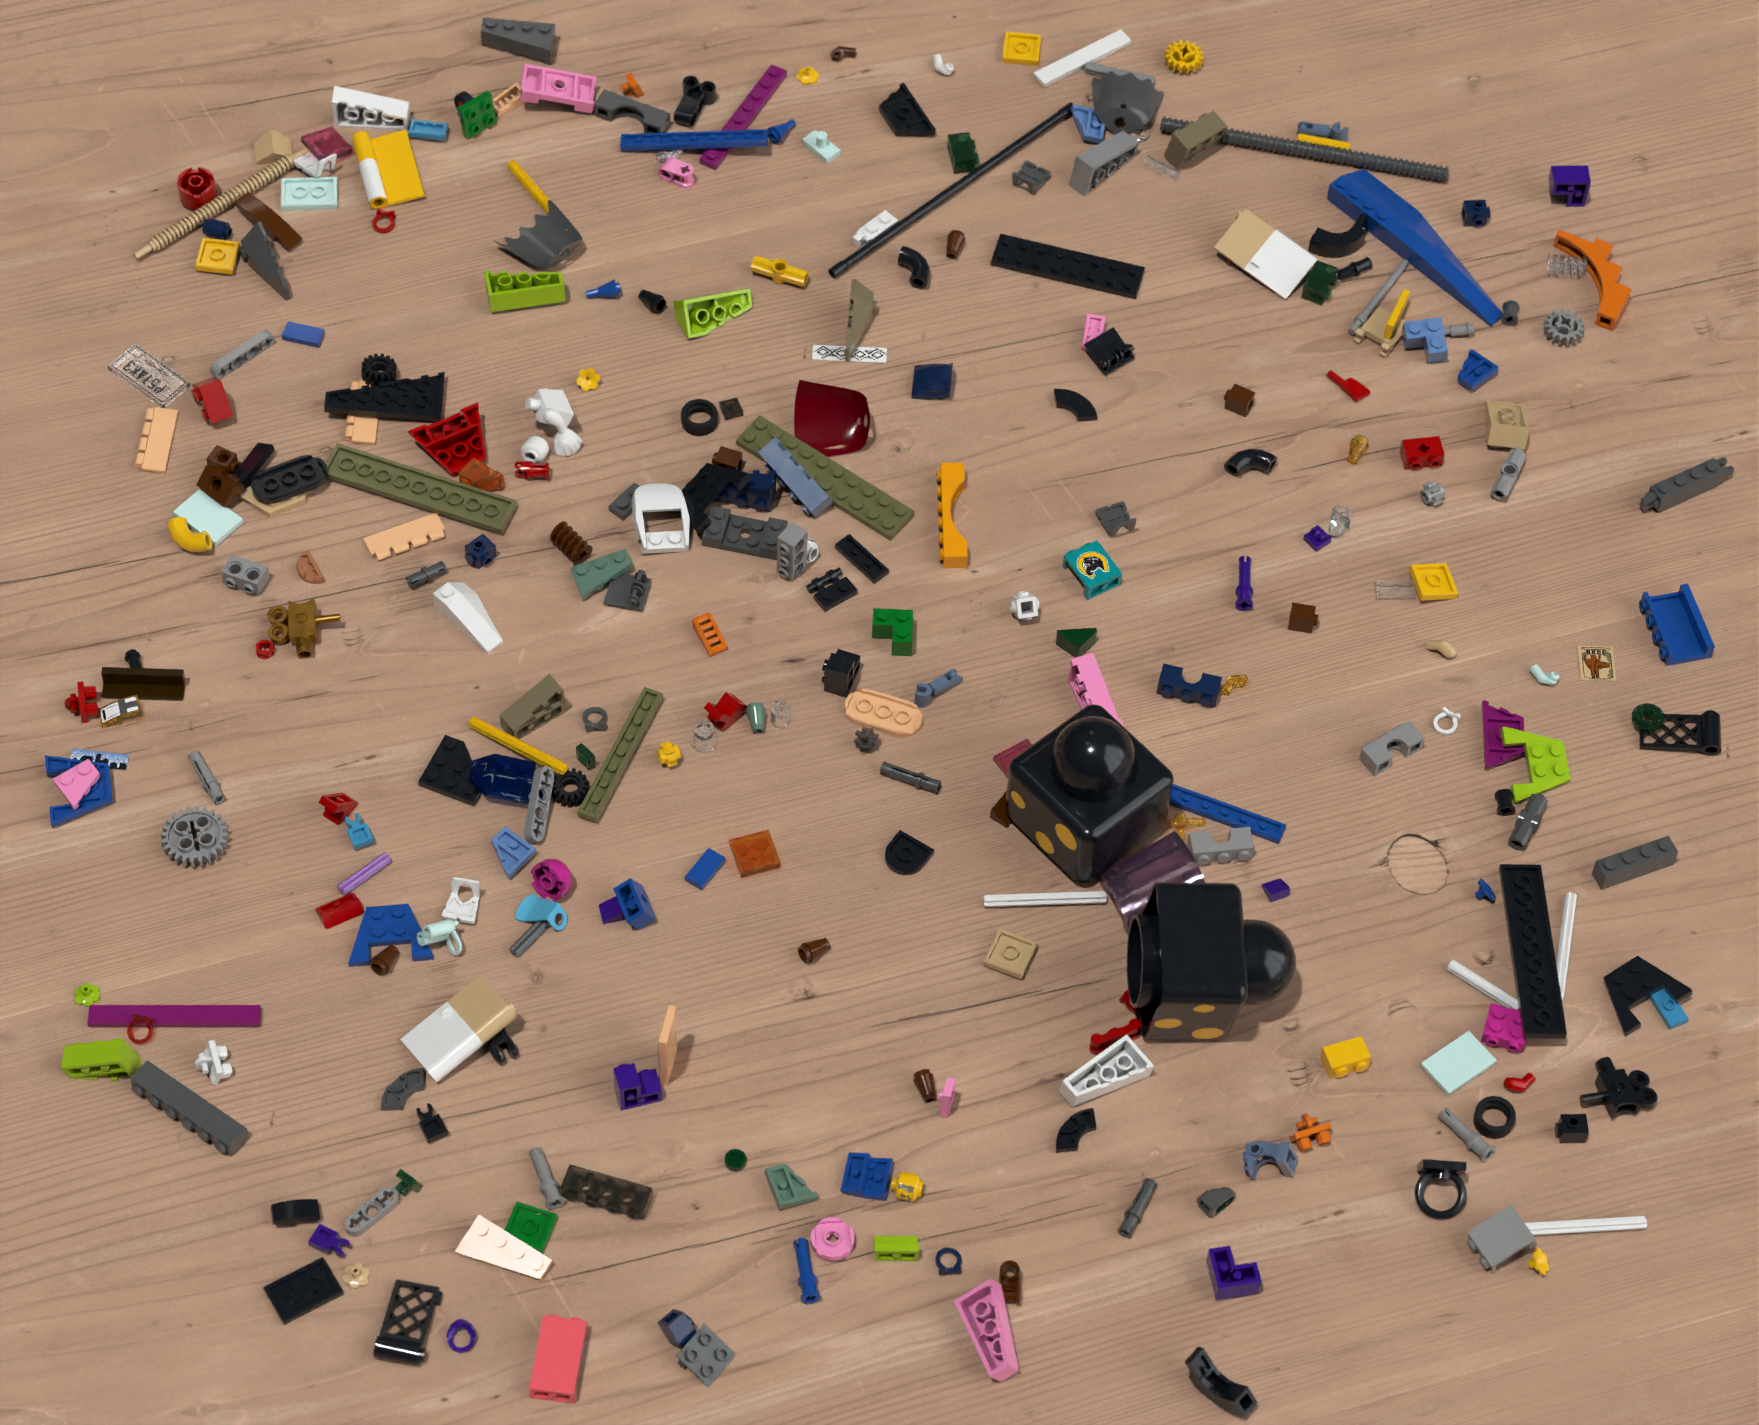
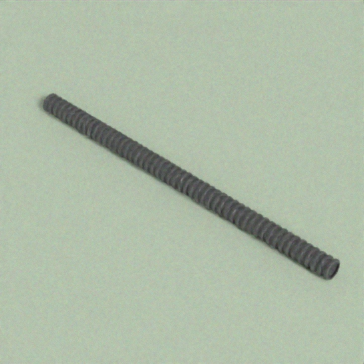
[1160,116,1449,183]

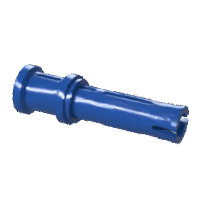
[793,1238,820,1304]

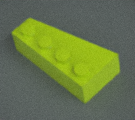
[484,270,566,312]

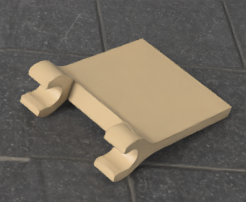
[1353,307,1407,358]

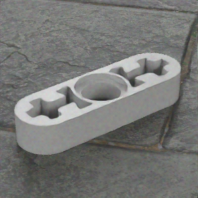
[345,1187,399,1237]

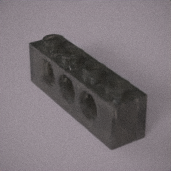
[561,1164,653,1220]

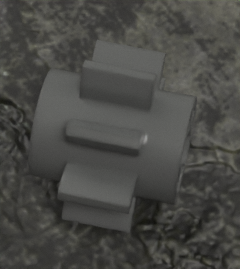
[854,725,879,752]

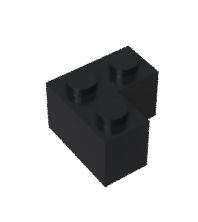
[822,649,861,698]

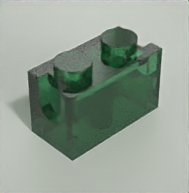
[947,132,979,174]
[1301,260,1339,306]

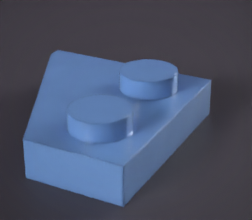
[491,826,536,879]

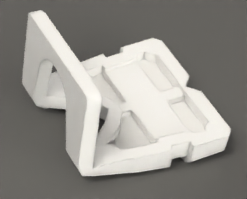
[294,150,337,178]
[442,877,480,924]

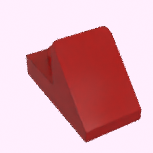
[319,792,358,825]

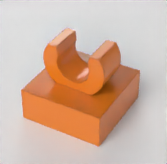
[620,72,644,98]

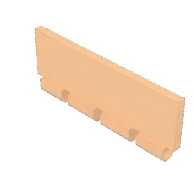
[344,380,378,445]
[134,407,178,474]
[363,513,445,561]

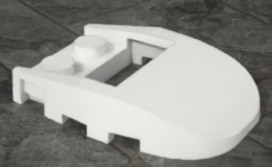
[631,483,690,554]

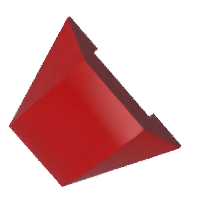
[408,402,486,475]

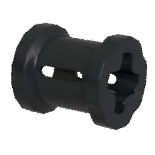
[1494,789,1515,816]

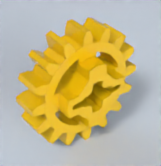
[1164,40,1204,74]

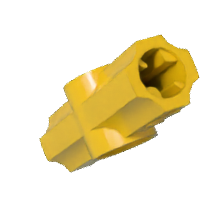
[751,255,809,287]

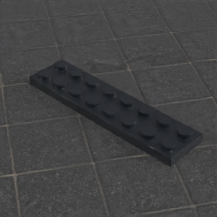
[990,234,1145,300]

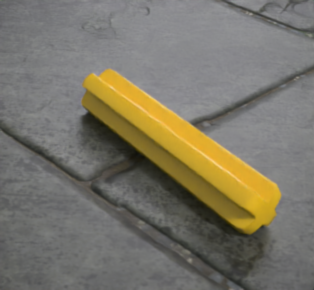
[1297,133,1351,151]

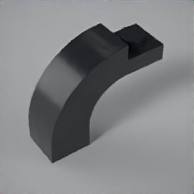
[1308,214,1368,258]
[1185,1347,1258,1418]

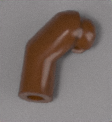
[830,46,856,61]

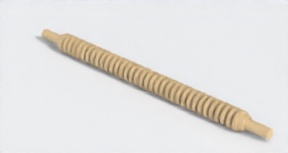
[133,147,309,259]

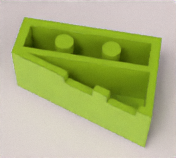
[61,1038,142,1081]

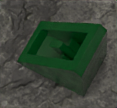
[1056,628,1097,658]

